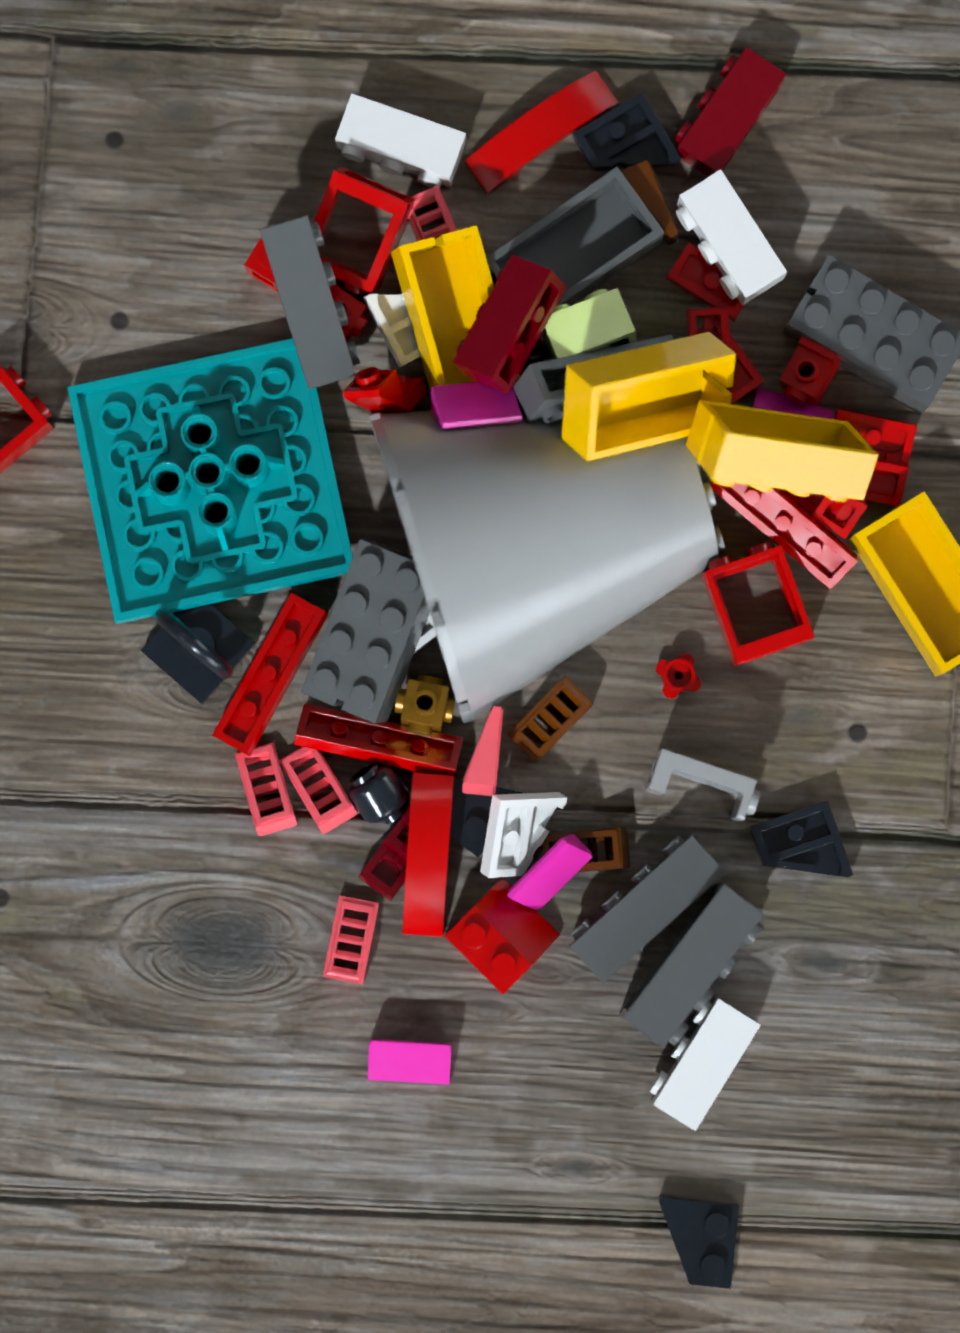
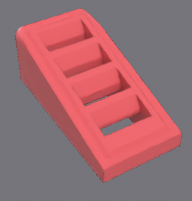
[408,186,457,250]
[462,706,503,796]
[235,742,297,836]
[279,747,357,834]
[322,895,379,984]

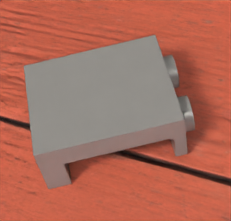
[645,749,761,821]

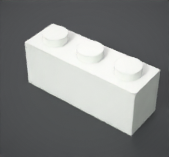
[335,93,466,189]
[676,169,787,306]
[649,997,761,1131]

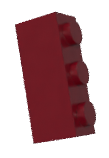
[675,47,787,177]
[452,254,567,395]

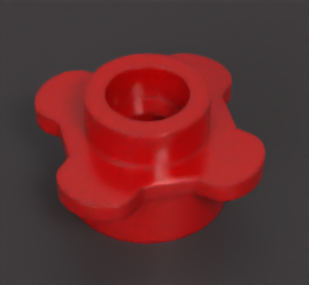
[655,653,701,699]

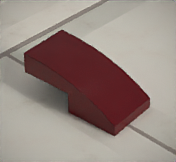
[358,807,410,901]

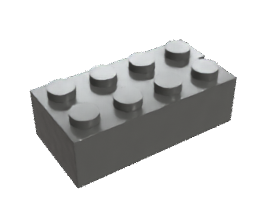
[486,166,665,306]
[782,255,960,414]
[301,539,430,724]
[619,883,764,1048]

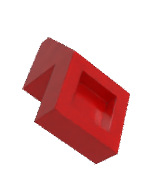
[343,367,427,413]

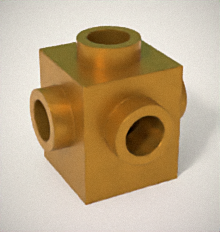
[395,675,456,736]

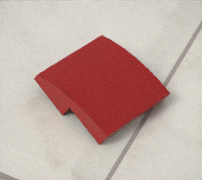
[834,407,917,507]

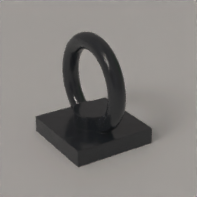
[140,604,256,705]

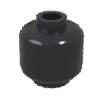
[348,762,409,824]

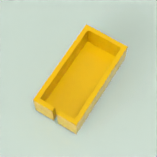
[391,225,520,392]
[562,332,736,461]
[686,400,878,502]
[849,491,960,677]

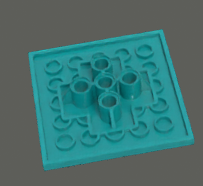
[67,338,353,624]

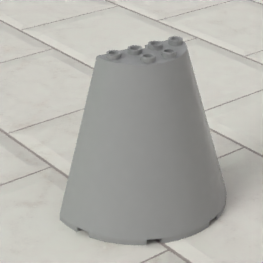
[369,409,725,723]

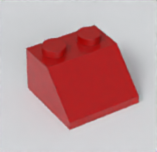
[444,877,560,995]

